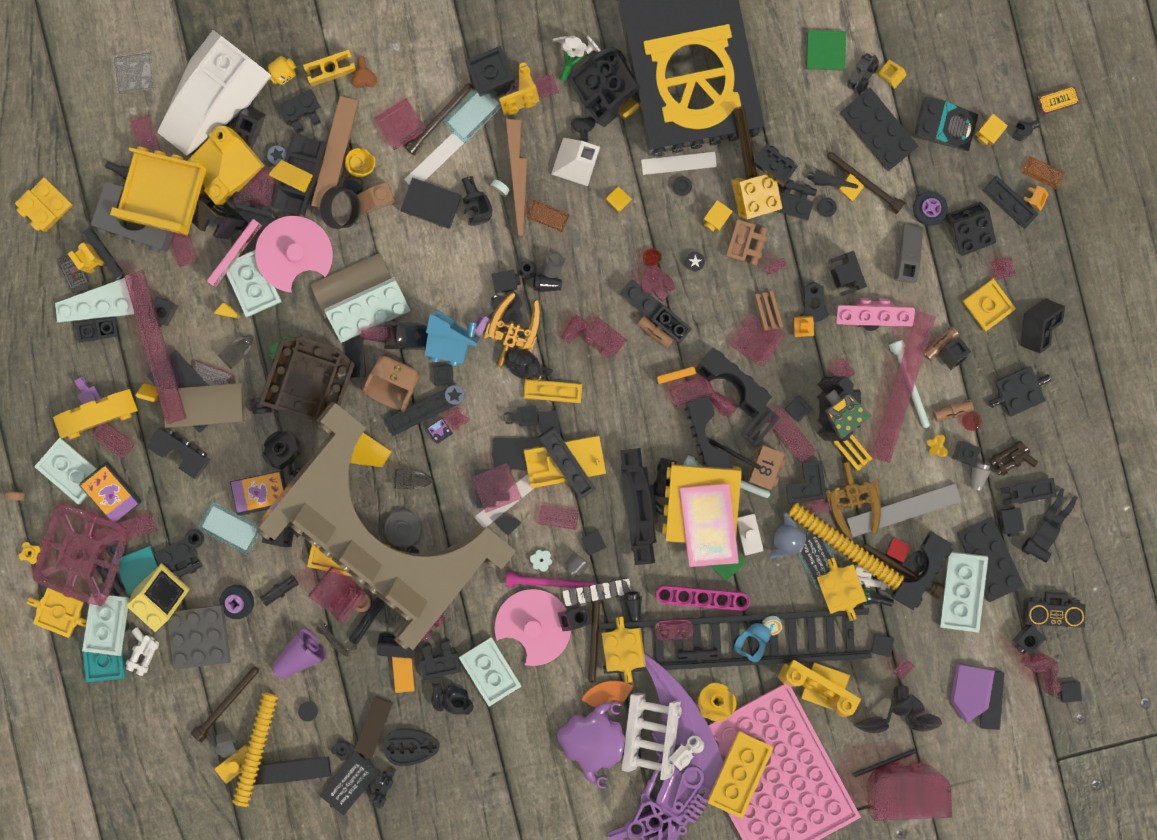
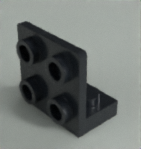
[752,144,798,187]
[234,201,278,236]
[946,202,996,256]

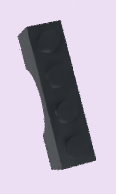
[695,347,772,418]
[684,396,732,469]
[890,531,953,610]

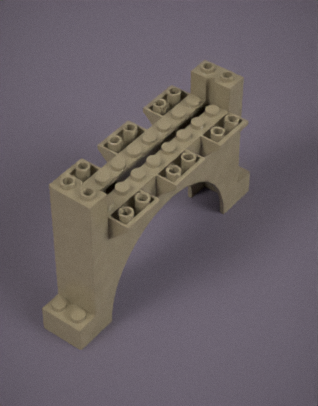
[256,402,516,650]

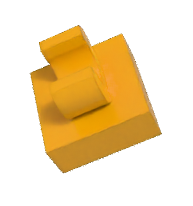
[1024,186,1049,211]
[794,316,814,337]

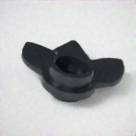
[488,291,522,325]

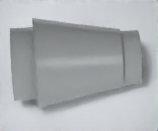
[971,461,991,491]

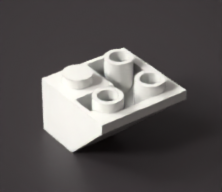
[551,138,600,186]

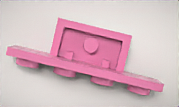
[836,298,915,326]

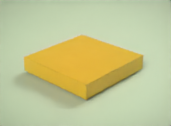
[961,278,1016,332]
[801,662,850,710]

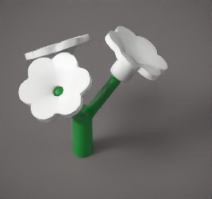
[553,36,601,82]

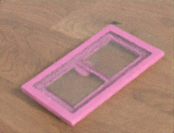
[679,483,739,567]

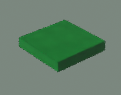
[806,30,846,71]

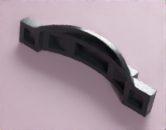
[620,448,658,565]

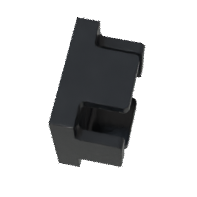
[465,46,515,98]
[192,197,246,239]
[828,250,867,296]

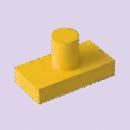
[215,744,248,784]

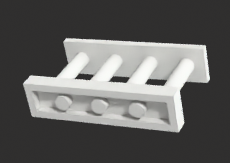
[622,692,682,780]

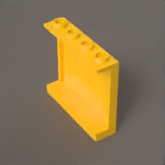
[110,146,207,236]
[662,462,742,546]

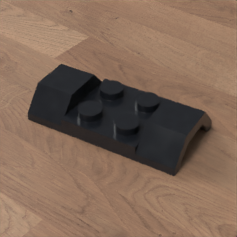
[271,133,327,216]

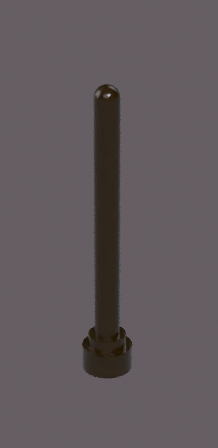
[403,83,473,156]
[827,152,906,215]
[862,544,945,599]
[588,599,604,683]
[190,667,259,743]

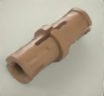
[637,316,675,349]
[922,326,959,361]
[933,399,974,422]

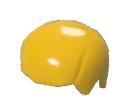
[345,148,375,177]

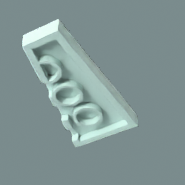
[55,276,136,323]

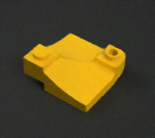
[187,126,265,205]

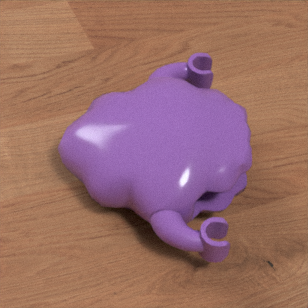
[557,701,626,788]

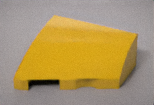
[350,432,393,467]

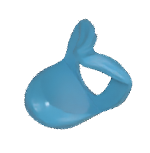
[734,623,771,662]

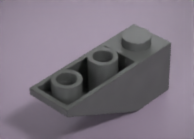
[894,224,923,284]

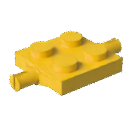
[817,557,867,621]
[26,587,87,638]
[602,617,646,683]

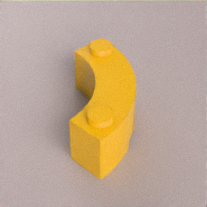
[53,389,138,440]

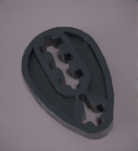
[384,728,440,766]

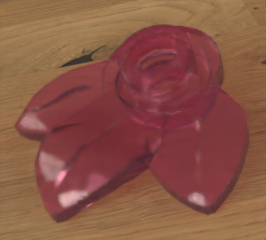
[641,265,675,301]

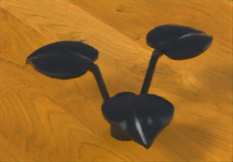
[855,685,942,733]

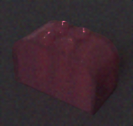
[867,762,952,821]

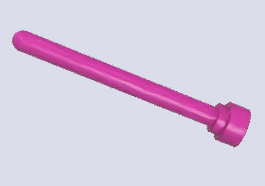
[505,572,597,588]

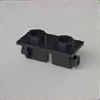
[847,53,879,95]
[653,458,677,499]

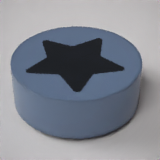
[267,146,287,165]
[445,385,464,405]

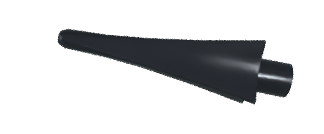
[808,169,858,189]

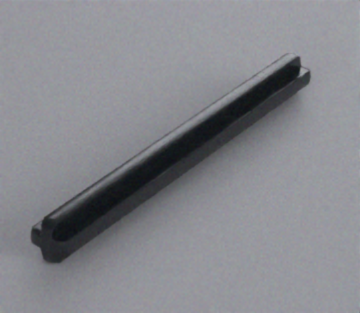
[349,546,419,645]

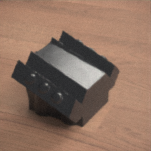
[817,376,861,441]

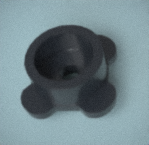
[331,738,354,761]

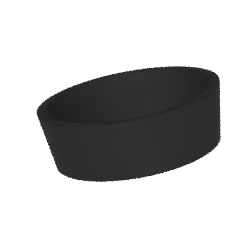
[320,186,360,229]

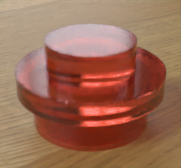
[643,248,662,266]
[962,412,982,431]

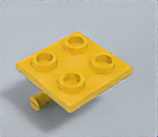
[499,63,540,115]

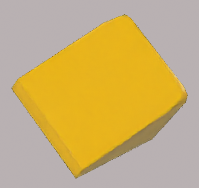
[877,59,906,89]
[618,98,640,120]
[837,174,864,202]
[605,186,632,213]
[214,303,240,319]
[136,383,161,402]

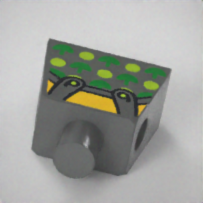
[825,389,872,438]

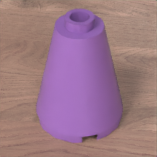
[272,628,326,679]

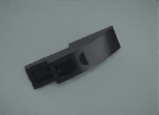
[620,279,692,343]

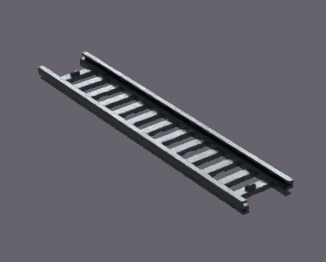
[601,608,872,674]

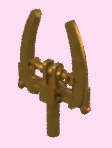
[483,292,540,367]
[826,462,881,539]

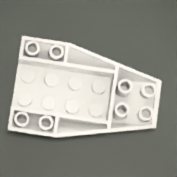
[157,30,271,156]

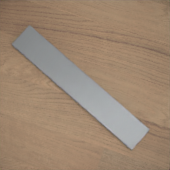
[846,483,962,537]

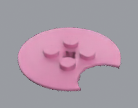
[255,216,333,293]
[495,589,571,666]

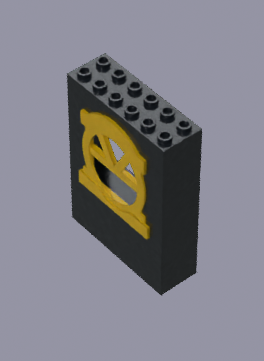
[617,0,765,157]

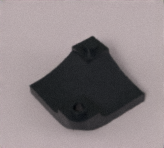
[568,47,640,127]

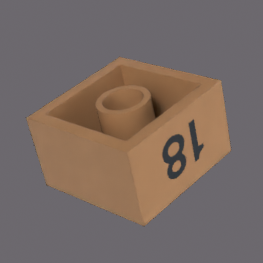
[746,445,786,490]

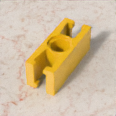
[303,50,357,87]
[68,242,105,273]

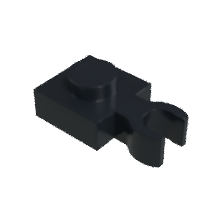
[504,405,538,427]

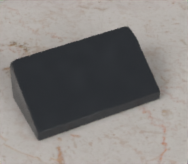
[345,338,366,378]
[377,633,417,659]

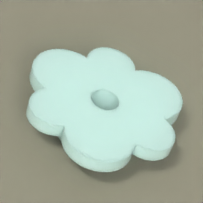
[530,550,552,571]

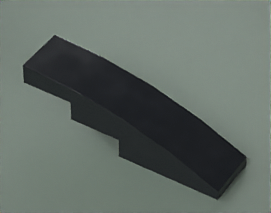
[253,757,332,785]

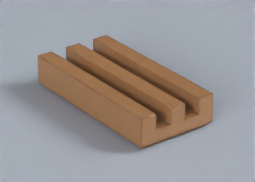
[753,291,783,332]

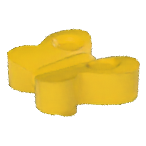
[927,434,948,457]

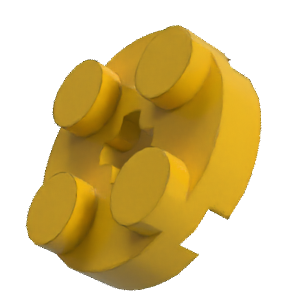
[698,683,737,722]

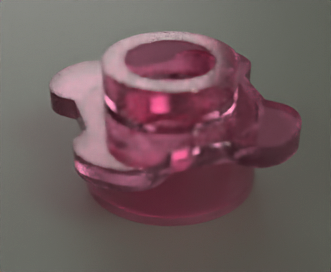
[445,407,468,430]

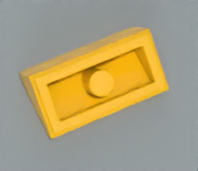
[269,160,313,193]

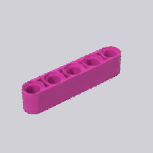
[655,585,750,610]

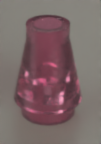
[561,315,588,344]
[361,324,391,343]
[710,391,738,418]

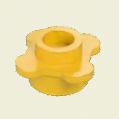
[19,542,41,564]

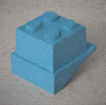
[425,310,481,366]

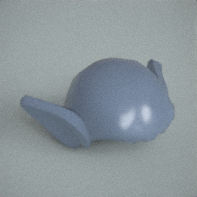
[769,513,806,559]

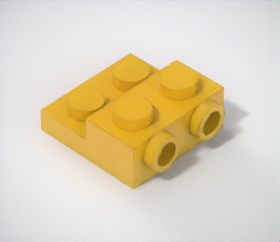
[15,177,73,232]

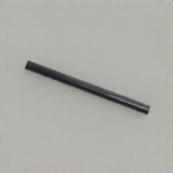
[709,439,761,470]
[853,749,917,777]

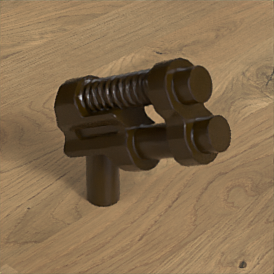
[989,441,1038,476]

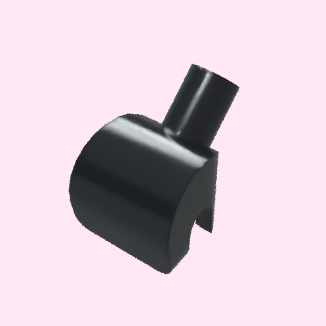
[1012,120,1040,141]

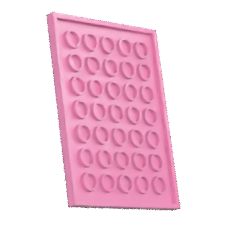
[708,684,861,840]

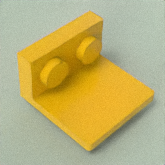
[731,174,782,219]

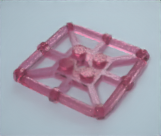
[33,504,129,606]

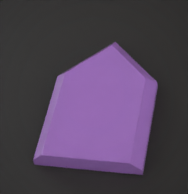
[950,663,995,723]

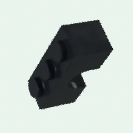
[146,428,211,479]

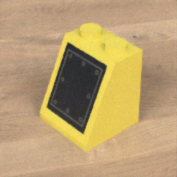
[126,563,190,632]

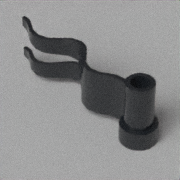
[1021,488,1078,563]

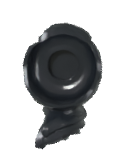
[505,350,553,381]
[431,683,474,715]

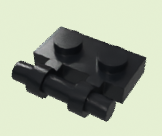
[775,179,817,221]
[154,539,203,579]

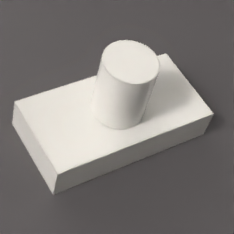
[737,514,764,555]

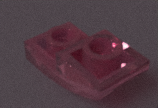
[669,377,714,407]

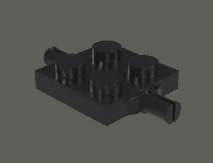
[989,366,1051,417]

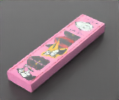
[207,219,262,287]

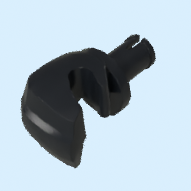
[461,176,493,226]

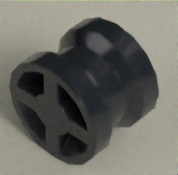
[251,398,272,414]

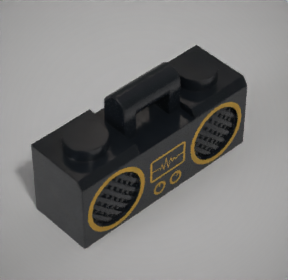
[1023,592,1086,628]

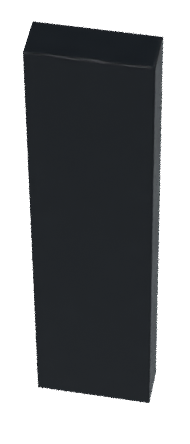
[385,389,462,436]
[538,426,596,500]

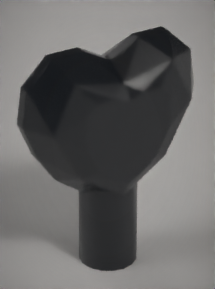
[571,117,596,142]

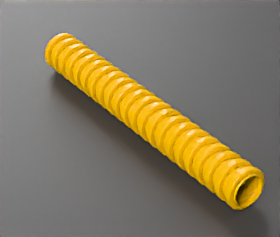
[788,503,904,590]

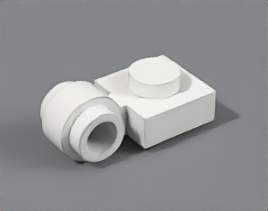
[669,736,704,771]

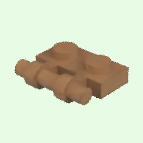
[726,219,768,266]

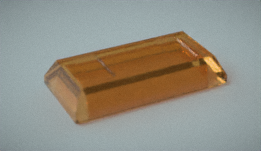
[1022,156,1065,190]
[527,200,569,232]

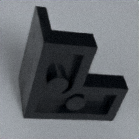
[1021,299,1065,354]

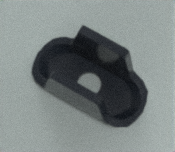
[384,321,428,350]

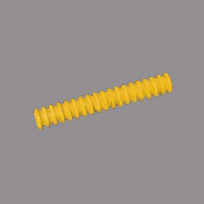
[232,692,279,807]

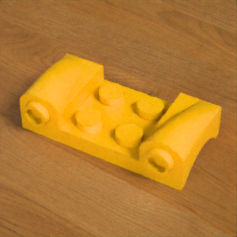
[777,660,861,717]

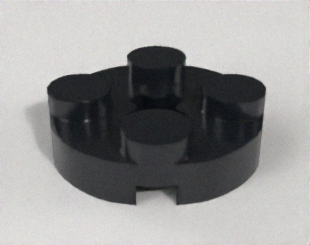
[262,431,301,470]

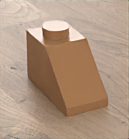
[357,182,396,216]

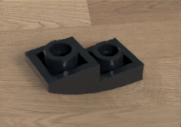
[76,317,118,343]

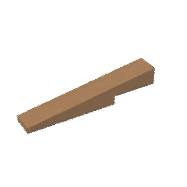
[311,96,359,209]
[506,119,527,238]

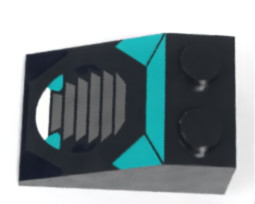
[913,96,978,152]

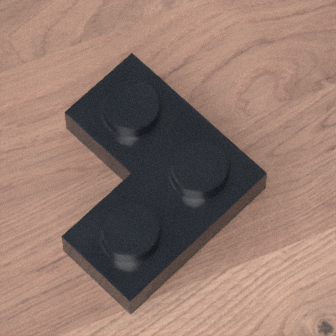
[786,460,827,504]

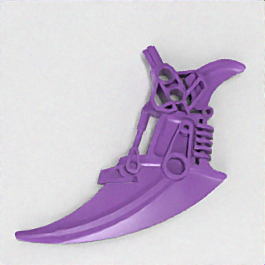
[608,653,723,840]

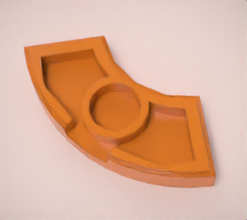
[581,680,633,708]

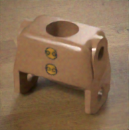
[362,356,421,412]

